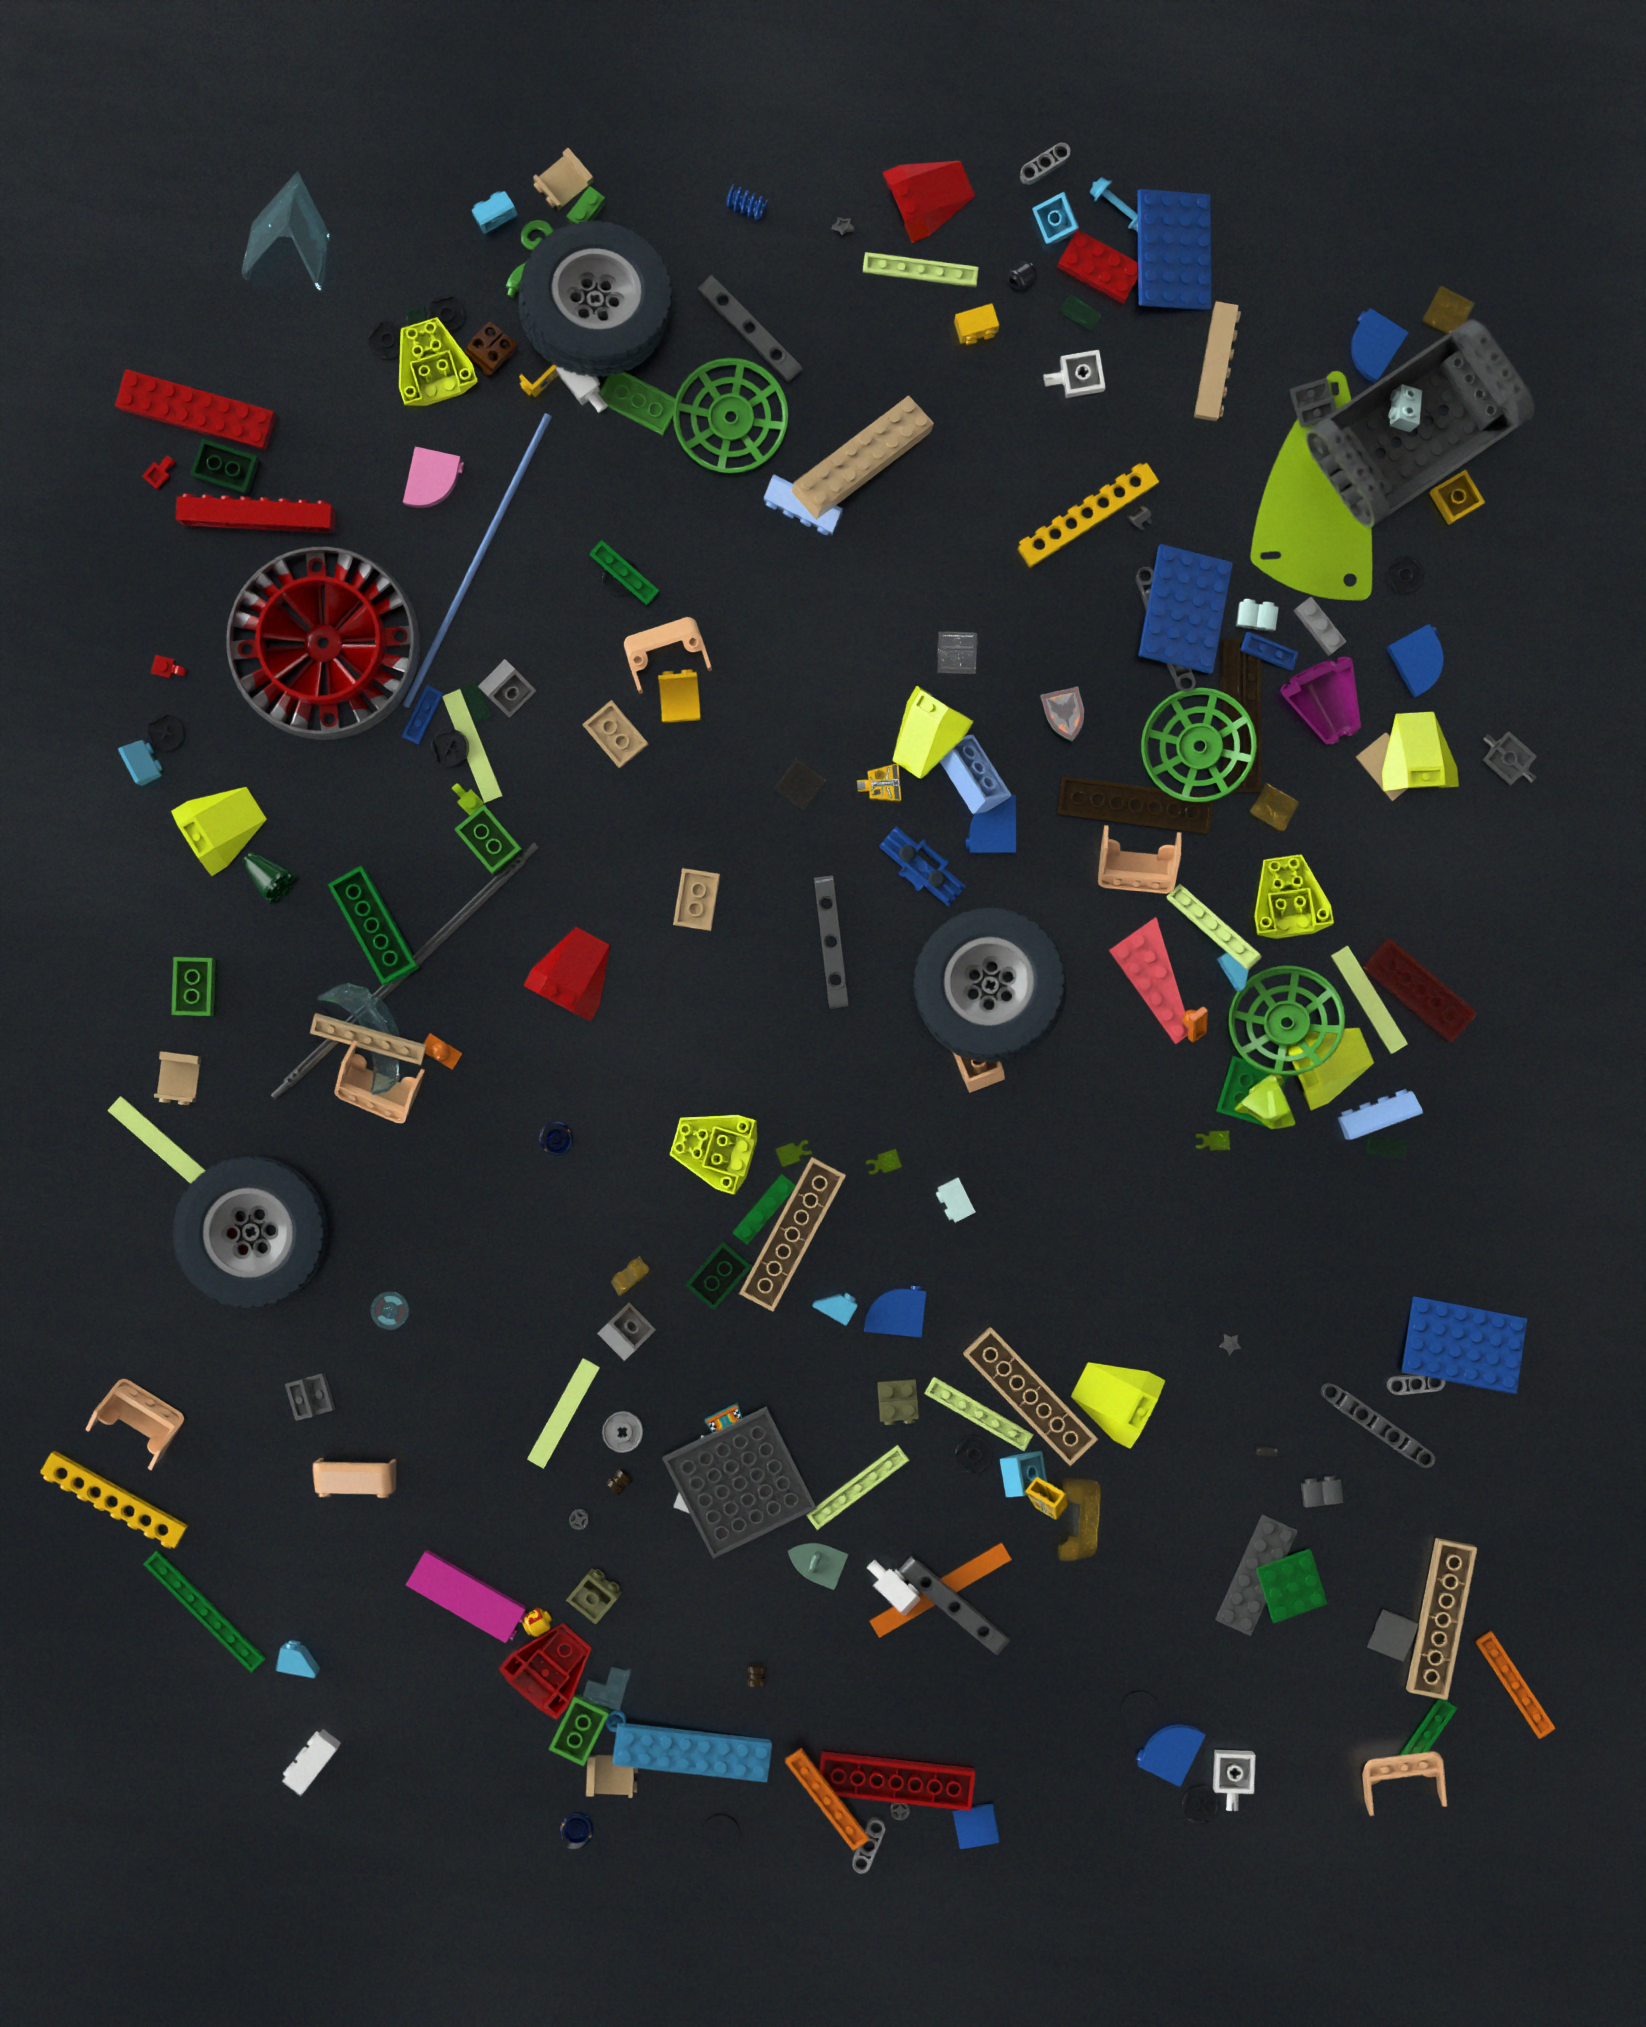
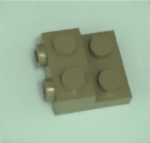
[877,1379,919,1425]
[566,1568,622,1624]

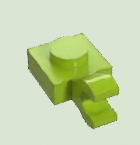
[452,783,484,816]

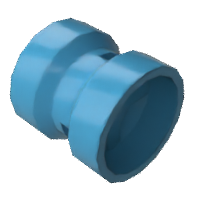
[606,1710,626,1732]

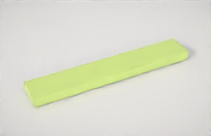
[863,252,979,287]
[442,689,503,803]
[1167,884,1261,970]
[1331,946,1408,1054]
[108,1096,206,1183]
[527,1358,600,1469]
[924,1377,1034,1451]
[806,1445,909,1530]

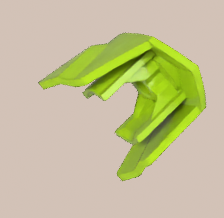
[1235,1074,1295,1129]

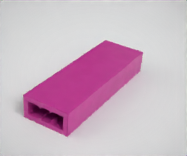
[406,1550,527,1643]

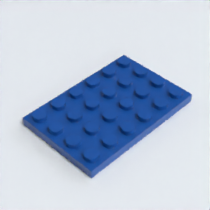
[1137,189,1211,310]
[1138,544,1233,674]
[1402,1296,1527,1394]

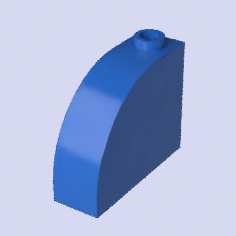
[1351,308,1409,384]
[1387,624,1444,698]
[966,795,1016,854]
[864,1285,926,1338]
[1136,1724,1205,1787]

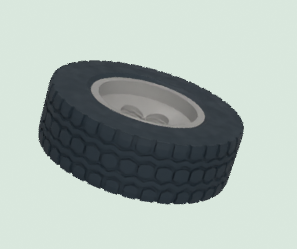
[519,221,672,377]
[914,907,1067,1063]
[173,1157,328,1308]

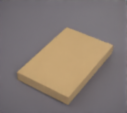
[582,700,649,769]
[1356,732,1408,801]
[673,868,720,931]

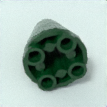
[243,852,295,904]

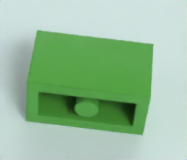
[566,186,606,224]

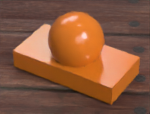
[1182,1007,1208,1043]
[423,1033,463,1070]

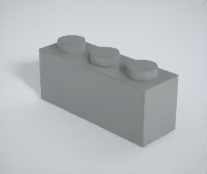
[1294,597,1347,656]

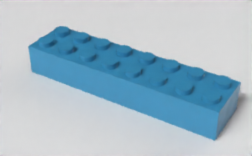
[612,1722,772,1782]

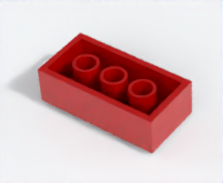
[1057,230,1138,304]

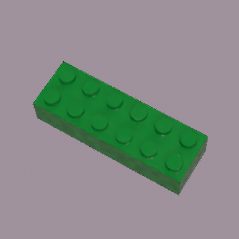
[328,866,420,987]

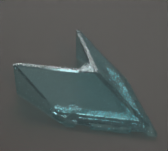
[241,171,329,289]

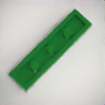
[589,540,659,605]
[733,1174,796,1245]
[1399,1698,1457,1756]

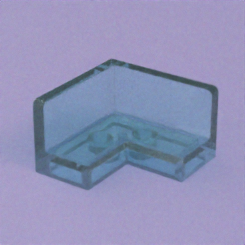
[582,1667,631,1710]

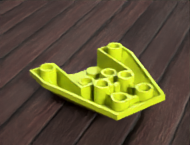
[399,317,478,406]
[892,686,974,779]
[1382,712,1459,791]
[171,787,267,876]
[1254,854,1334,939]
[1286,1028,1374,1110]
[670,1115,757,1195]
[1071,1362,1165,1449]

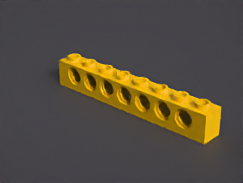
[1018,463,1159,568]
[40,1451,188,1549]

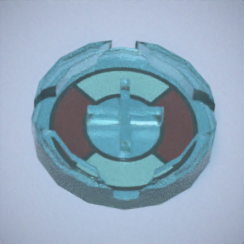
[370,1291,409,1330]

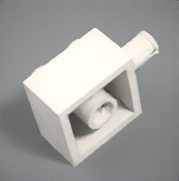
[1044,350,1105,398]
[556,367,608,413]
[867,1559,921,1616]
[1213,1750,1255,1811]

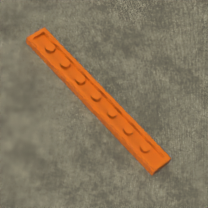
[869,1542,1012,1638]

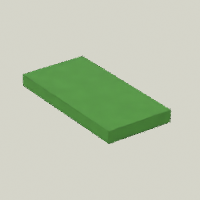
[599,372,676,436]

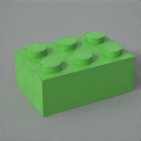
[454,805,522,875]
[172,957,216,1016]
[549,1694,610,1766]

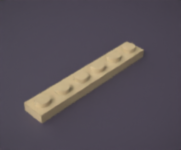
[310,1013,427,1065]

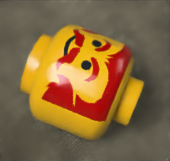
[522,1608,552,1637]

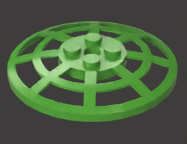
[673,358,788,473]
[1141,688,1257,803]
[1229,966,1345,1076]

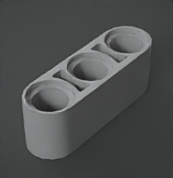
[1020,143,1070,185]
[1387,1374,1445,1395]
[853,1817,885,1874]

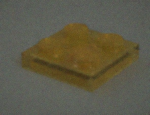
[1422,286,1474,334]

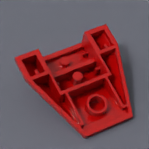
[883,161,975,243]
[523,927,610,1021]
[499,1623,592,1720]

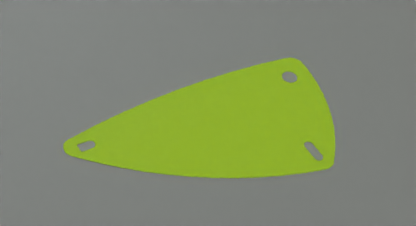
[1251,371,1372,600]

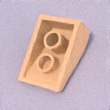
[953,1053,1005,1093]

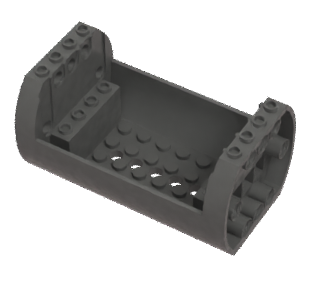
[1305,320,1534,528]

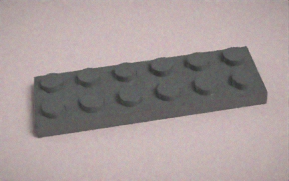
[1215,1514,1298,1636]

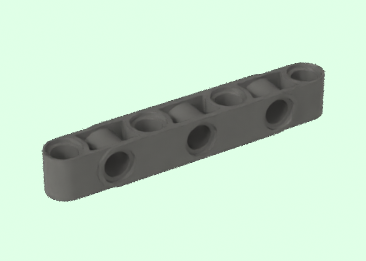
[697,275,803,383]
[1136,567,1196,692]
[814,875,849,1009]
[1321,1383,1435,1468]
[898,1556,1010,1655]

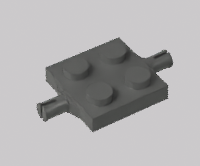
[1482,731,1537,786]

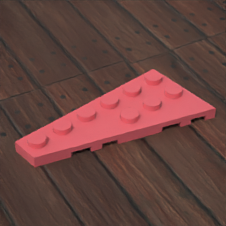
[1109,917,1189,1044]

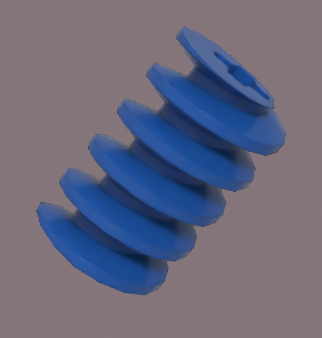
[727,184,769,220]

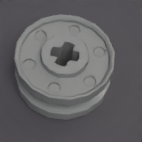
[602,1411,643,1453]

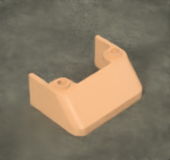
[624,617,712,694]
[1098,825,1181,894]
[334,1041,425,1123]
[85,1379,184,1470]
[313,1458,396,1498]
[1362,1752,1447,1816]

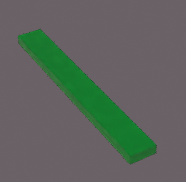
[144,1550,266,1673]

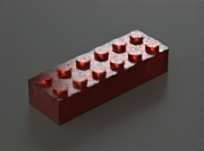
[1362,938,1477,1042]

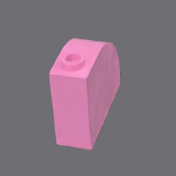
[403,447,464,508]

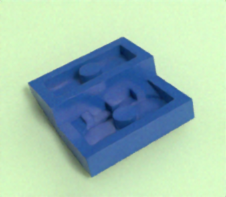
[953,1803,1000,1849]

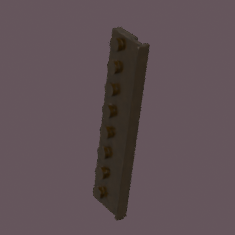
[1220,639,1262,793]

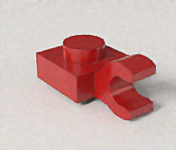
[142,455,175,490]
[151,655,187,679]

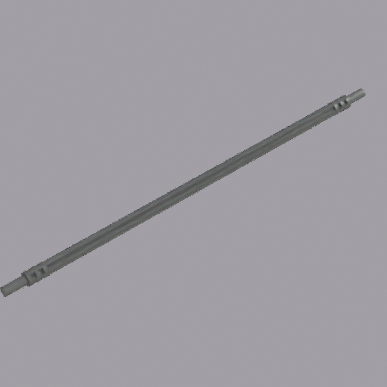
[271,842,539,1100]

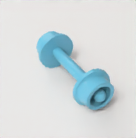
[1090,177,1138,232]

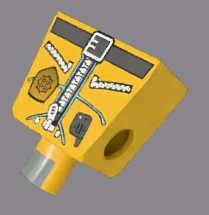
[857,764,901,802]
[1025,1477,1068,1520]

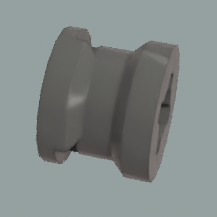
[569,1509,589,1530]
[890,1802,910,1820]

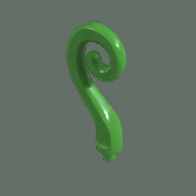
[506,220,555,298]

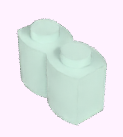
[1236,599,1278,632]

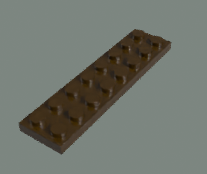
[1057,776,1214,834]

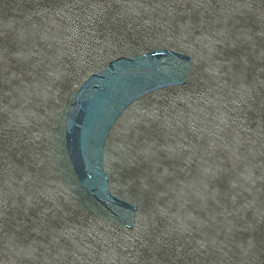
[317,983,400,1095]

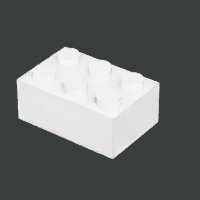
[283,1729,341,1796]

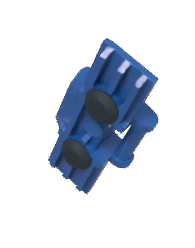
[879,826,966,907]

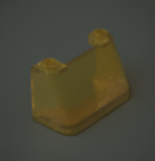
[1057,1478,1101,1561]

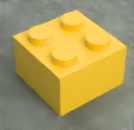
[954,303,999,345]
[1429,470,1485,525]

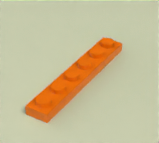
[1475,1631,1556,1739]
[785,1749,869,1851]

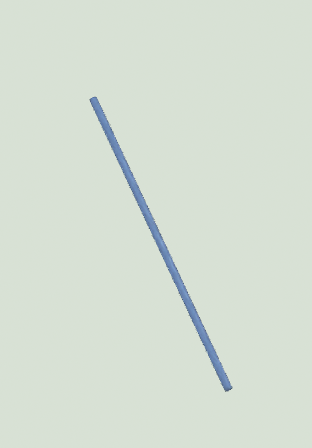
[403,413,552,708]

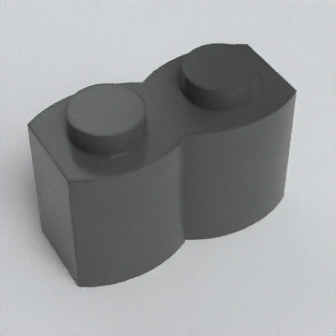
[1301,1476,1344,1507]

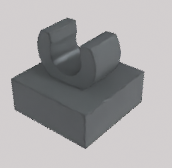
[1126,504,1152,530]

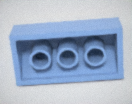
[764,475,843,535]
[940,734,1012,814]
[1338,1089,1423,1140]

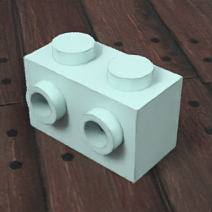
[1389,384,1422,432]
[936,1177,975,1222]

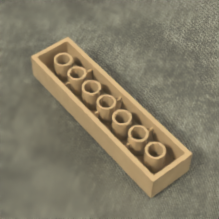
[791,396,934,520]
[739,1157,846,1311]
[963,1327,1098,1466]
[1406,1538,1477,1700]

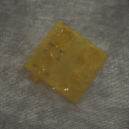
[1250,783,1299,832]
[611,1256,650,1296]

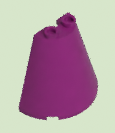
[1281,657,1361,745]

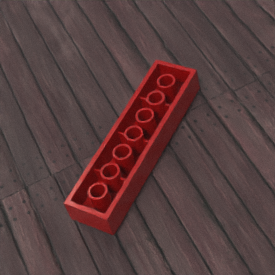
[115,369,276,452]
[176,494,336,533]
[819,1751,975,1811]

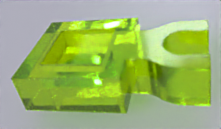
[1196,1131,1230,1150]
[776,1140,812,1167]
[865,1149,901,1175]

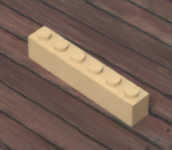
[1194,301,1241,422]

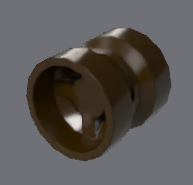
[606,1468,633,1495]
[747,1665,766,1687]

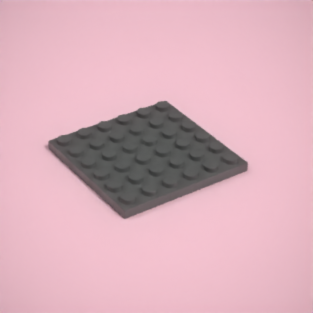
[662,1406,816,1559]

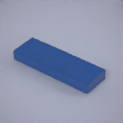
[1240,632,1299,671]
[401,685,444,745]

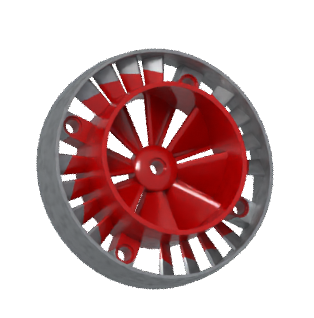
[227,547,420,740]

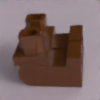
[464,321,518,376]

